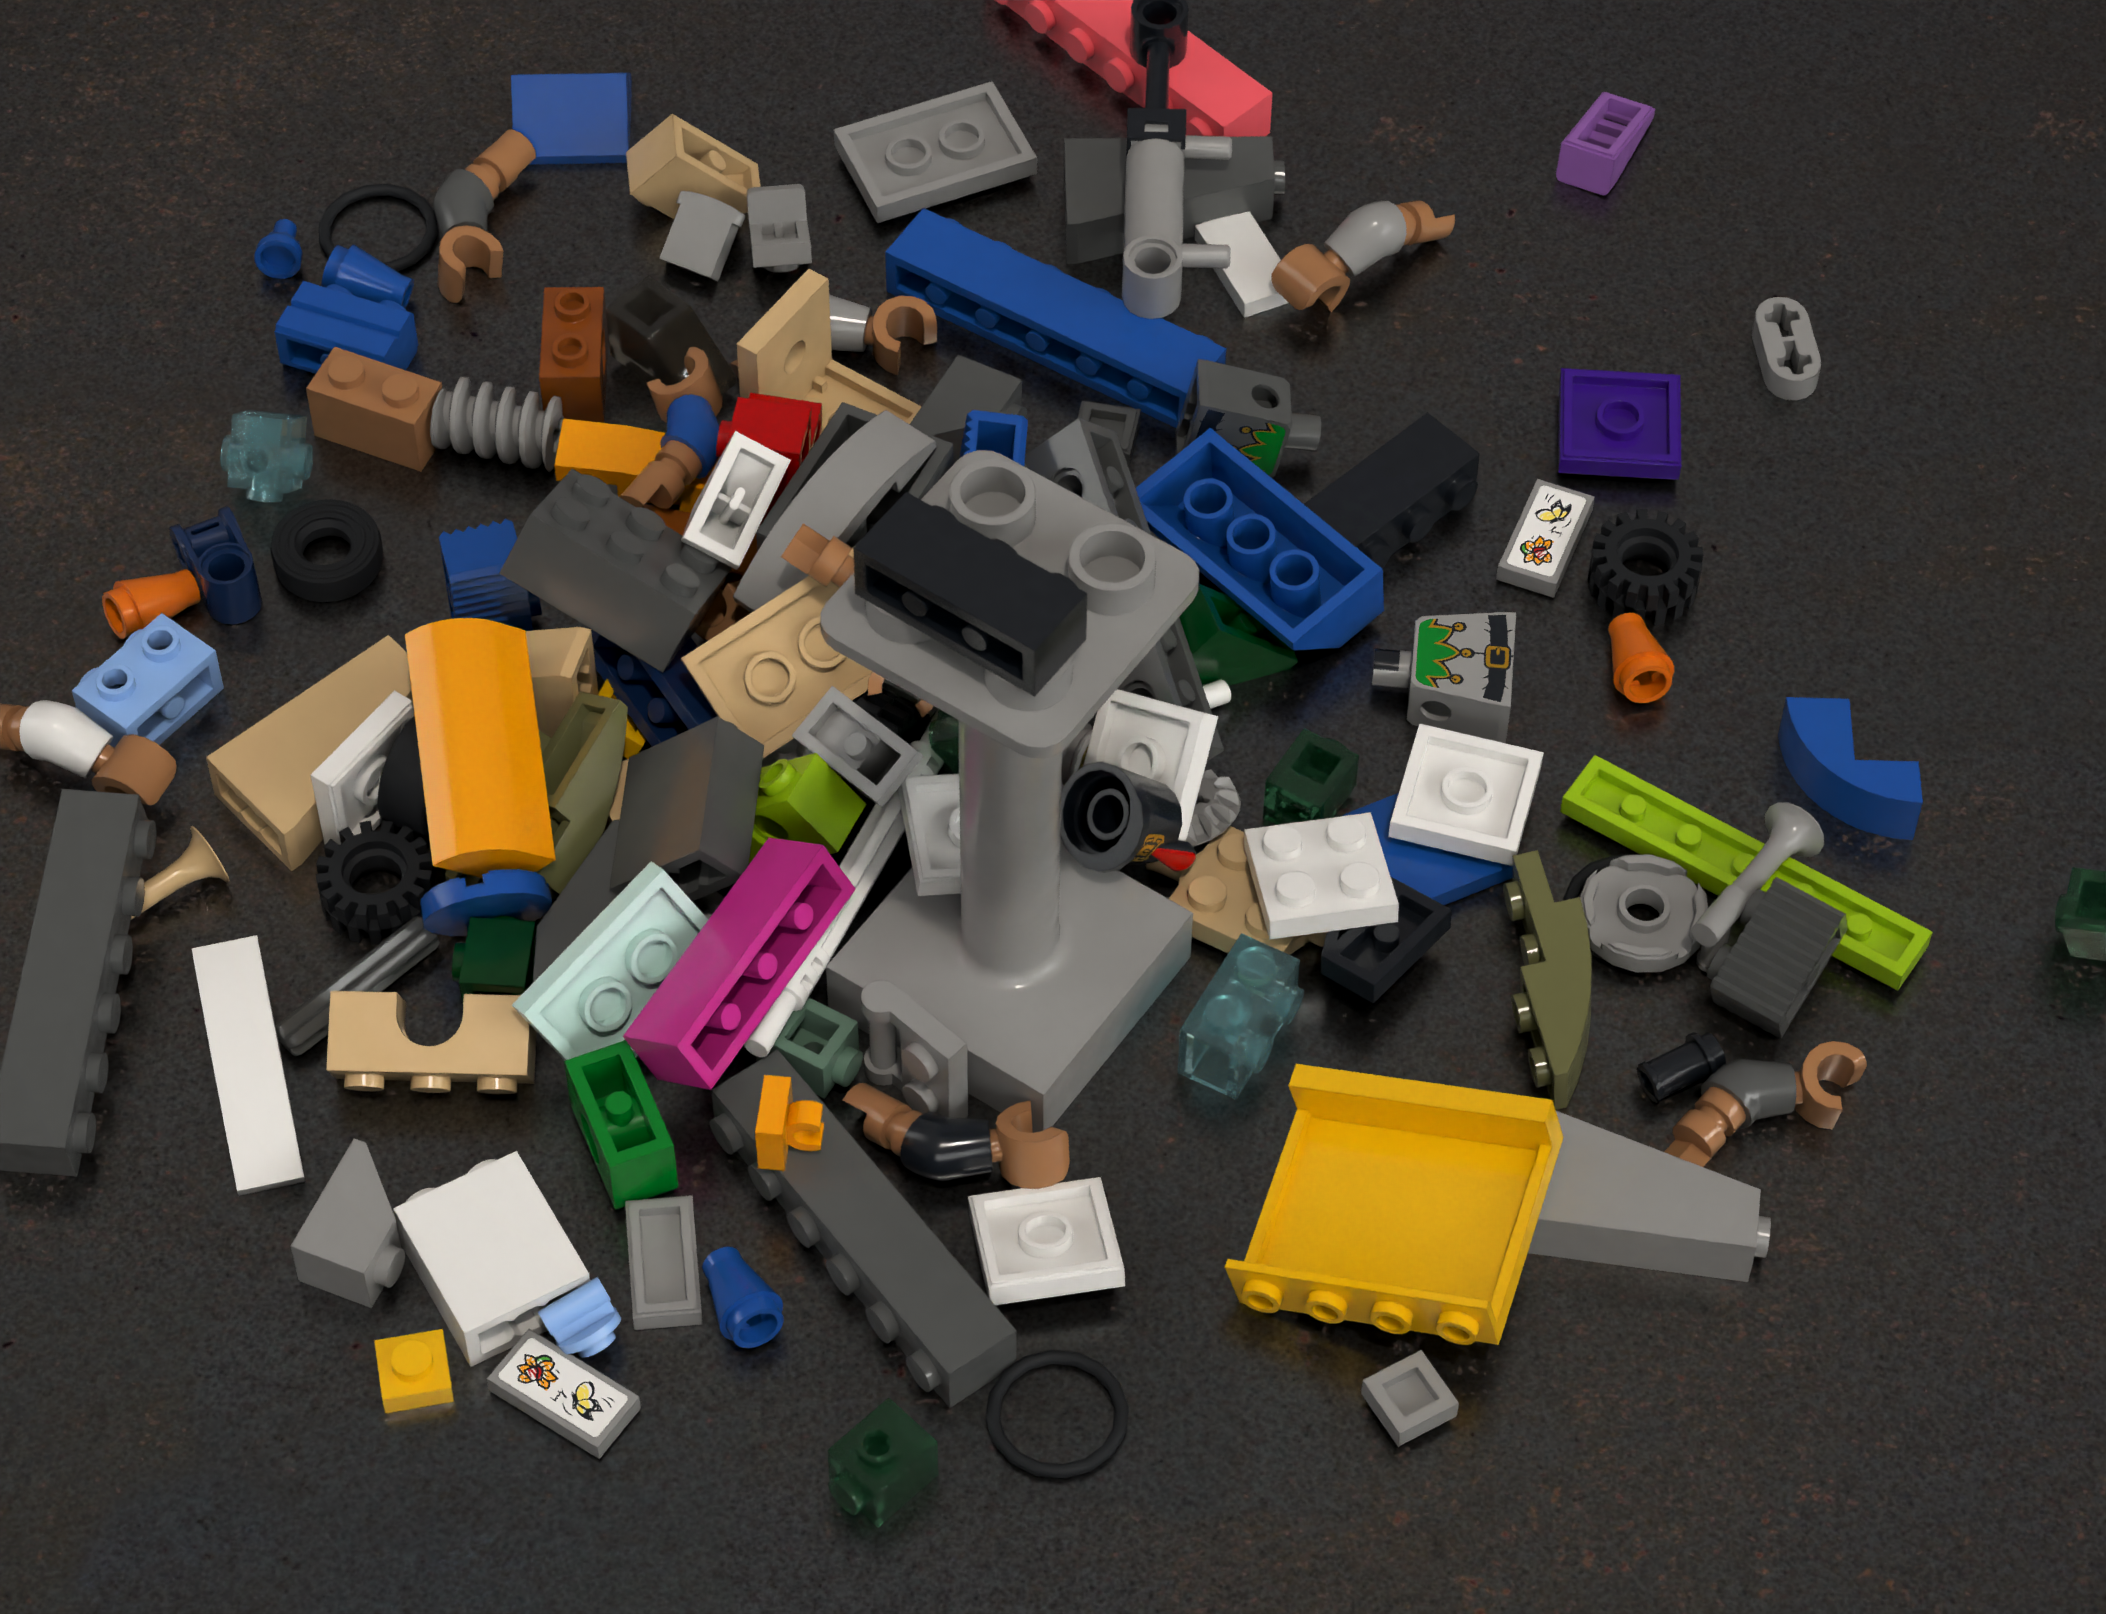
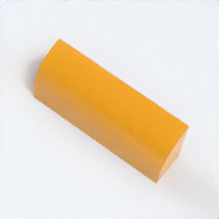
[405,618,556,878]

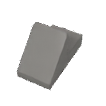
[792,686,924,807]

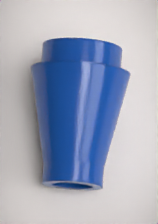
[321,244,414,308]
[702,1247,784,1348]

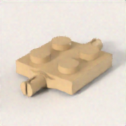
[1146,826,1328,975]

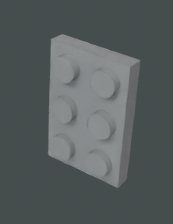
[834,81,1037,223]

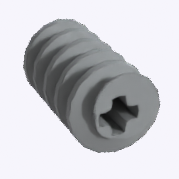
[430,376,564,473]

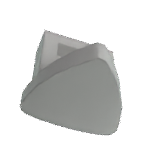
[659,191,746,282]

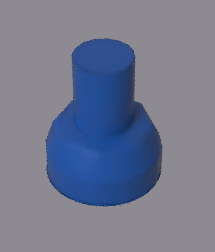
[254,219,303,279]

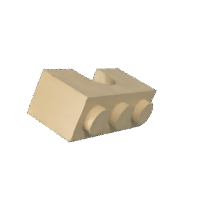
[326,991,537,1094]

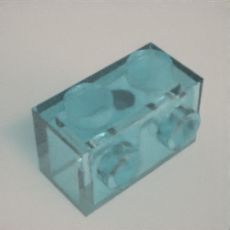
[1177,933,1304,1100]

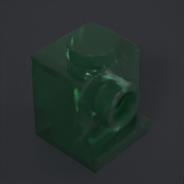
[1263,728,1359,825]

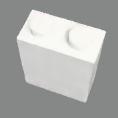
[393,1151,590,1367]

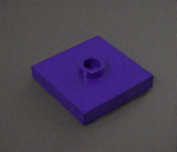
[1558,368,1681,480]

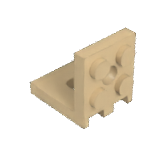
[737,269,922,432]

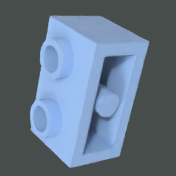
[72,613,224,747]

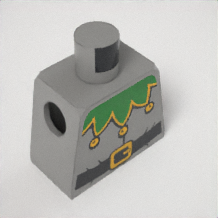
[1372,612,1516,743]

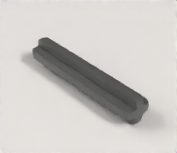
[275,916,440,1056]

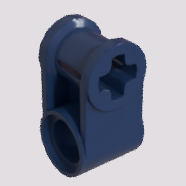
[169,506,262,625]

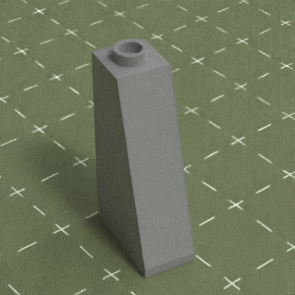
[1528,1111,1771,1282]

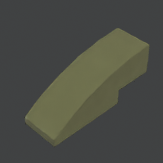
[537,691,628,900]

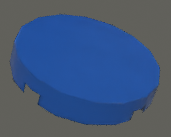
[420,869,552,936]

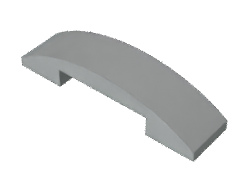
[733,410,937,613]

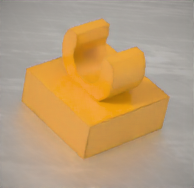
[755,1075,824,1171]

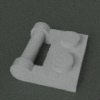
[861,979,968,1118]

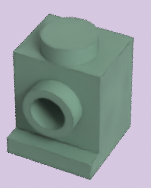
[756,998,863,1099]

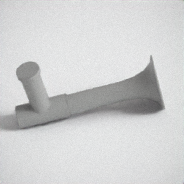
[1692,802,1824,972]

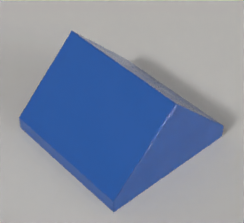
[511,72,632,165]

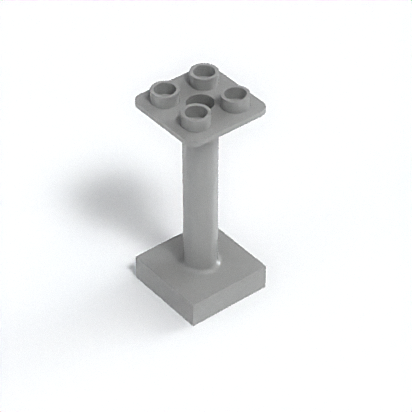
[820,450,1199,1133]

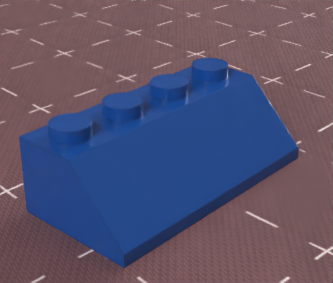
[1136,428,1384,651]

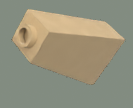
[206,635,414,871]

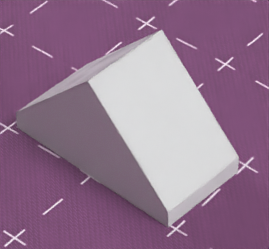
[681,431,791,570]

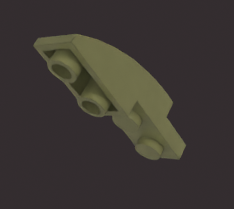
[1503,850,1591,1110]

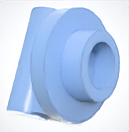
[538,1277,621,1358]

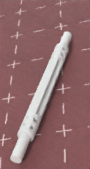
[744,709,958,1057]

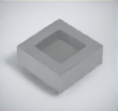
[1361,1350,1459,1447]

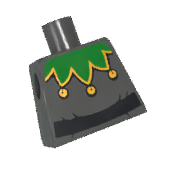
[1175,359,1321,478]

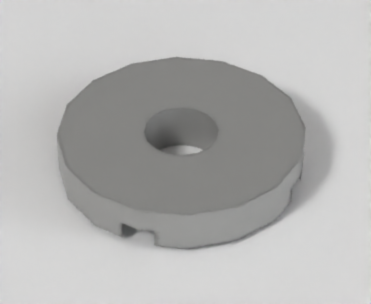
[1580,854,1708,972]

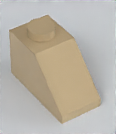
[626,114,760,219]

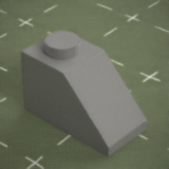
[291,1138,405,1308]

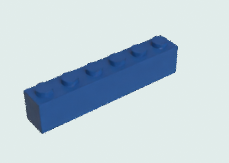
[885,208,1226,428]

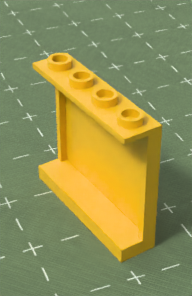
[1225,1064,1564,1345]

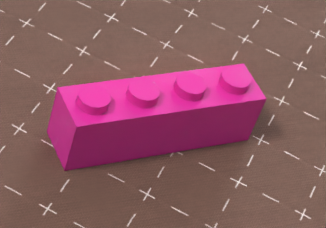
[623,837,855,1090]

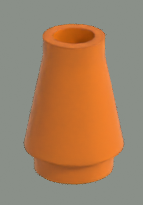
[102,569,200,639]
[1608,613,1674,703]

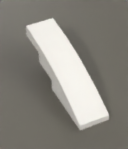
[192,935,305,1196]

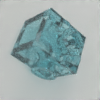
[220,410,313,502]

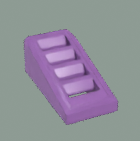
[1556,92,1655,195]

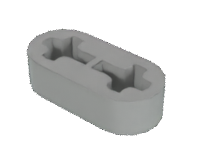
[1752,297,1821,400]

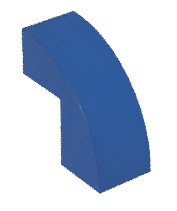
[1778,697,1923,840]

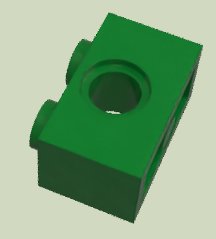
[564,1040,678,1210]

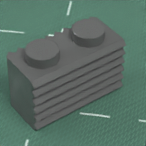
[1707,877,1848,1038]

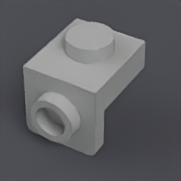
[746,184,812,272]

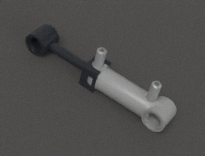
[1122,0,1232,319]

